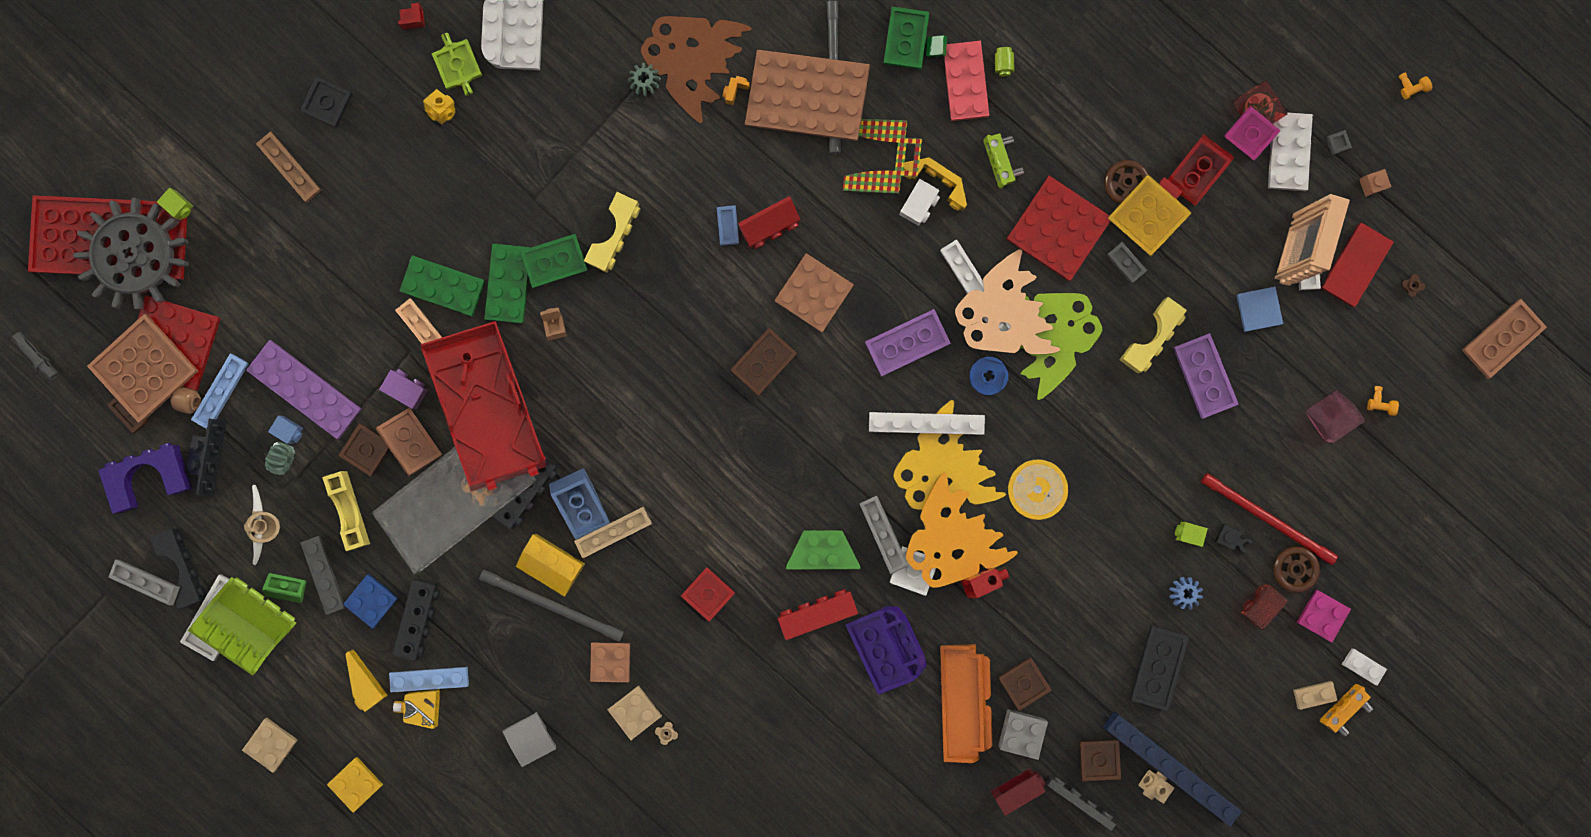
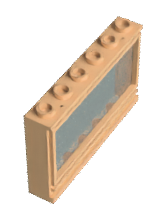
[1274,194,1350,286]

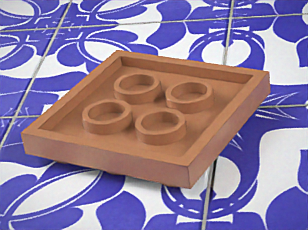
[775,253,854,333]

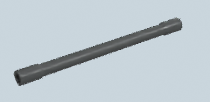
[827,1,841,154]
[479,569,624,642]

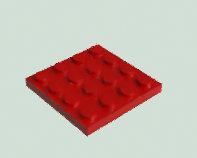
[1006,176,1110,282]
[138,295,221,391]

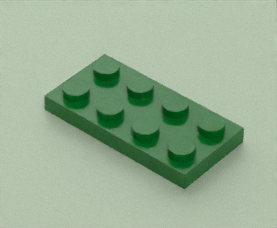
[484,244,531,324]
[400,255,485,317]

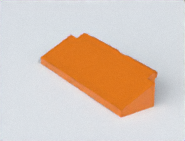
[940,644,993,763]

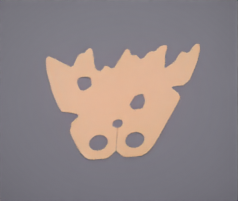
[955,249,1060,354]

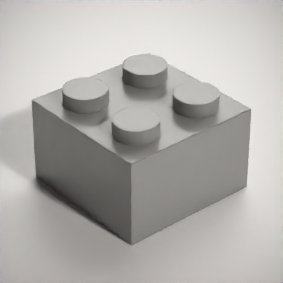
[998,709,1048,760]

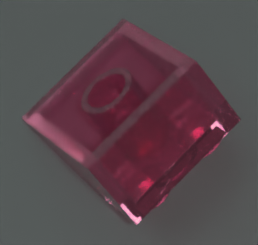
[1305,390,1365,443]

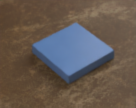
[1236,287,1283,332]

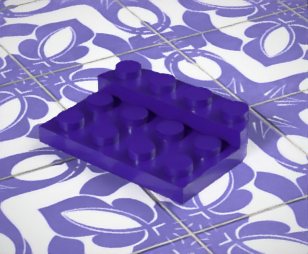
[846,606,926,695]

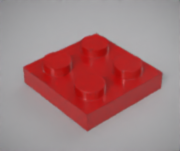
[681,567,735,622]

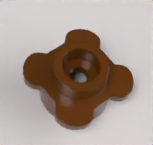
[1402,274,1425,297]

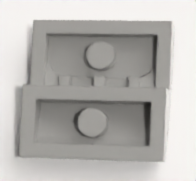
[503,712,556,767]

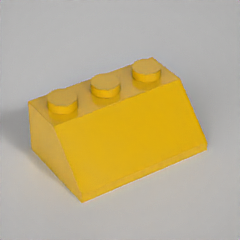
[516,534,585,597]

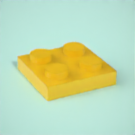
[327,757,383,813]

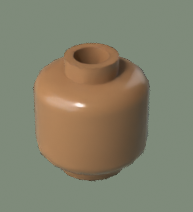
[170,387,201,414]

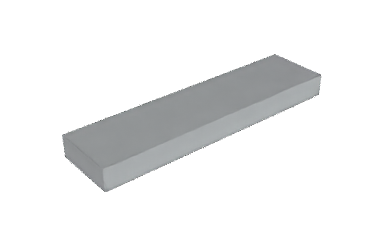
[860,496,909,574]
[108,559,180,605]

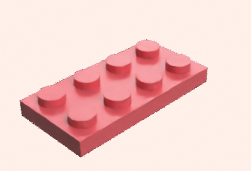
[944,41,989,121]

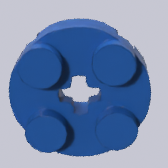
[969,357,1008,395]

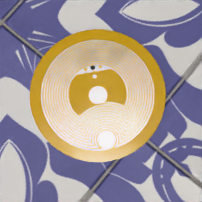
[1008,460,1068,520]

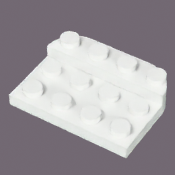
[481,0,543,70]

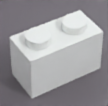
[899,179,940,226]

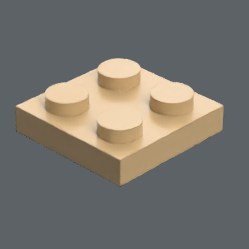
[608,685,662,740]
[242,718,298,773]

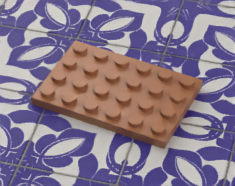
[745,50,870,141]

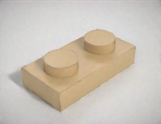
[1293,681,1337,710]

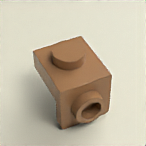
[540,308,567,341]

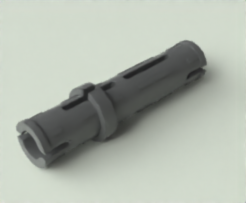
[11,332,60,382]

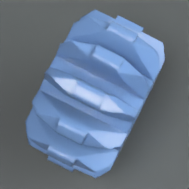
[1169,577,1203,609]

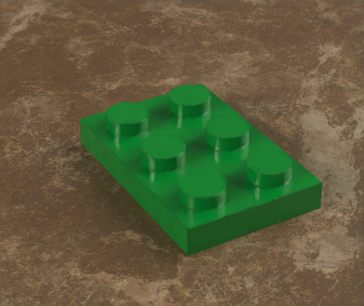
[883,7,929,70]
[520,234,587,288]

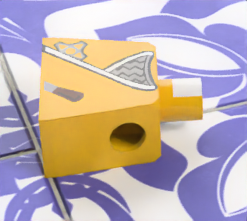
[393,689,440,729]

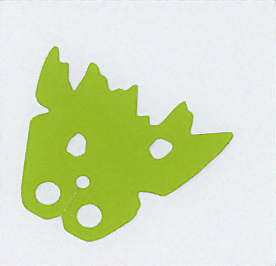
[1019,293,1102,400]

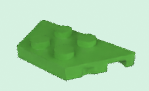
[786,530,860,569]

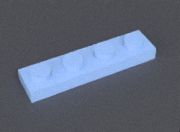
[191,353,249,429]
[389,667,469,692]

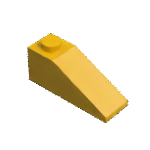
[346,649,388,712]

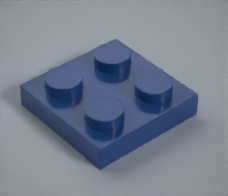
[343,574,399,629]

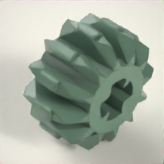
[628,63,661,96]
[265,442,295,475]

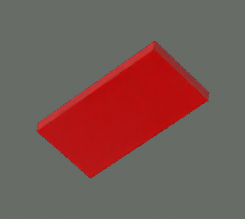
[1321,223,1394,308]

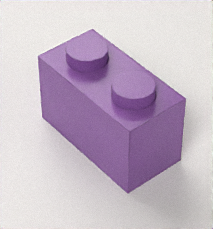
[379,369,428,410]

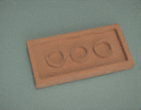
[1462,299,1547,379]

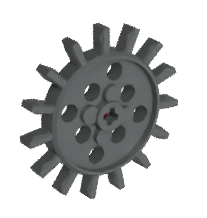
[73,198,189,310]

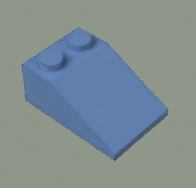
[549,468,610,540]

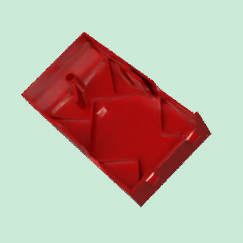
[420,321,546,492]

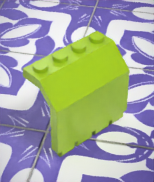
[188,577,296,676]

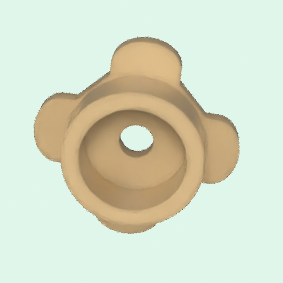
[655,722,678,745]

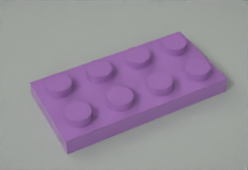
[865,309,951,377]
[1173,333,1239,419]

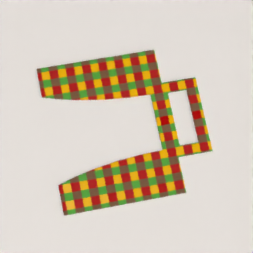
[843,119,922,194]

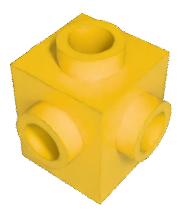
[423,89,456,124]

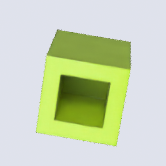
[157,188,193,220]
[1175,522,1208,547]

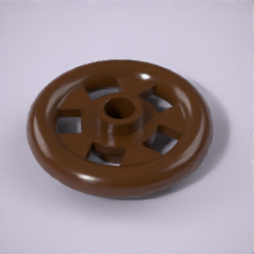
[1105,160,1149,204]
[1274,547,1320,593]

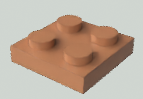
[590,642,630,682]

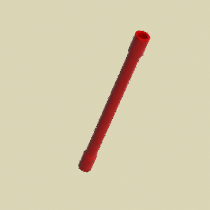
[1201,473,1338,565]

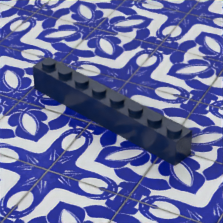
[1103,712,1242,827]

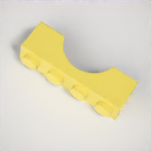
[584,192,640,273]
[1120,297,1187,373]
[322,471,370,551]

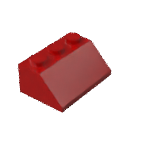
[738,196,800,249]

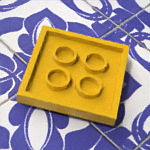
[1108,175,1191,256]

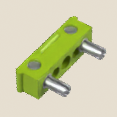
[983,133,1024,189]

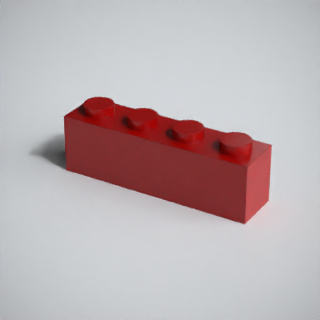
[778,589,858,640]

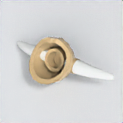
[244,485,280,565]

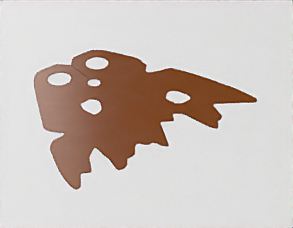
[641,16,752,123]

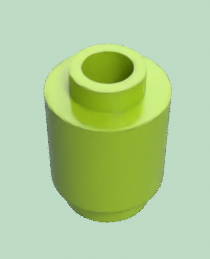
[995,47,1014,77]

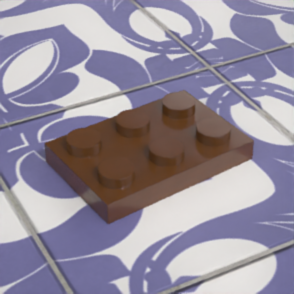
[731,328,797,396]

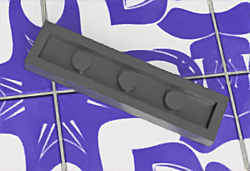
[301,536,346,615]
[1045,776,1116,831]

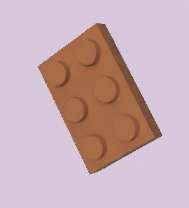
[376,408,442,476]

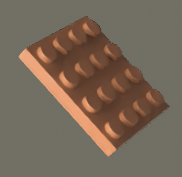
[87,314,198,423]

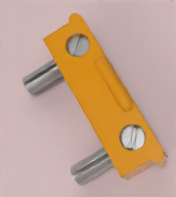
[1320,684,1373,736]

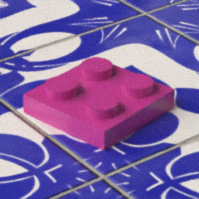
[1224,106,1281,160]
[1297,589,1351,642]

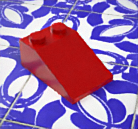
[1168,134,1234,206]

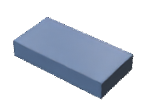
[717,205,739,246]

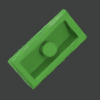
[262,573,307,603]

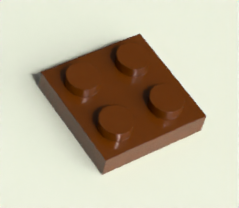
[338,423,390,476]
[998,657,1052,711]
[1079,739,1121,781]

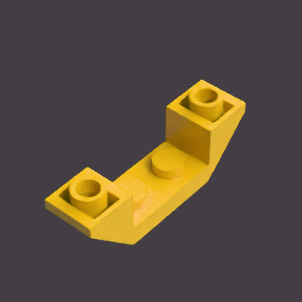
[903,158,967,211]

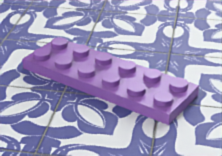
[246,340,362,439]

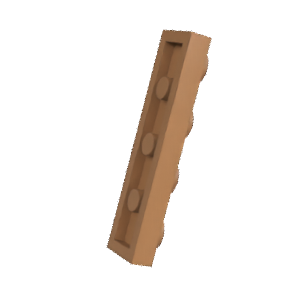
[256,131,322,202]

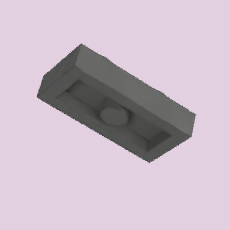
[1107,242,1147,284]

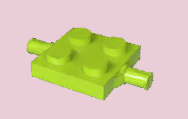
[432,33,483,96]

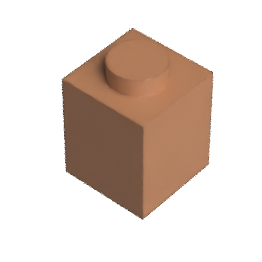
[1359,169,1391,197]

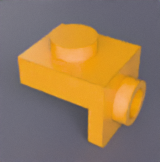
[723,76,750,105]

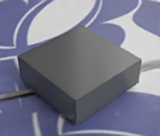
[1326,130,1352,155]

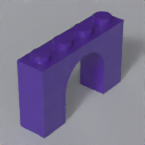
[98,443,193,514]

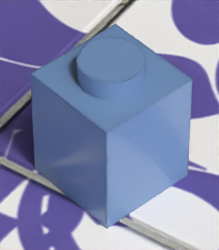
[268,415,303,444]

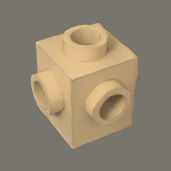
[1138,770,1174,804]

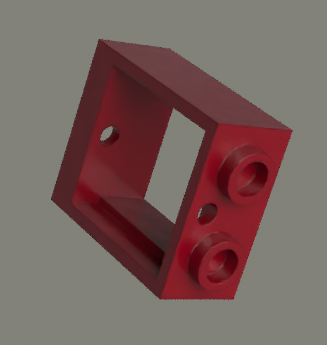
[991,768,1046,816]

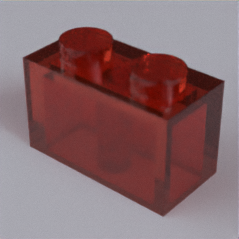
[1241,584,1288,630]

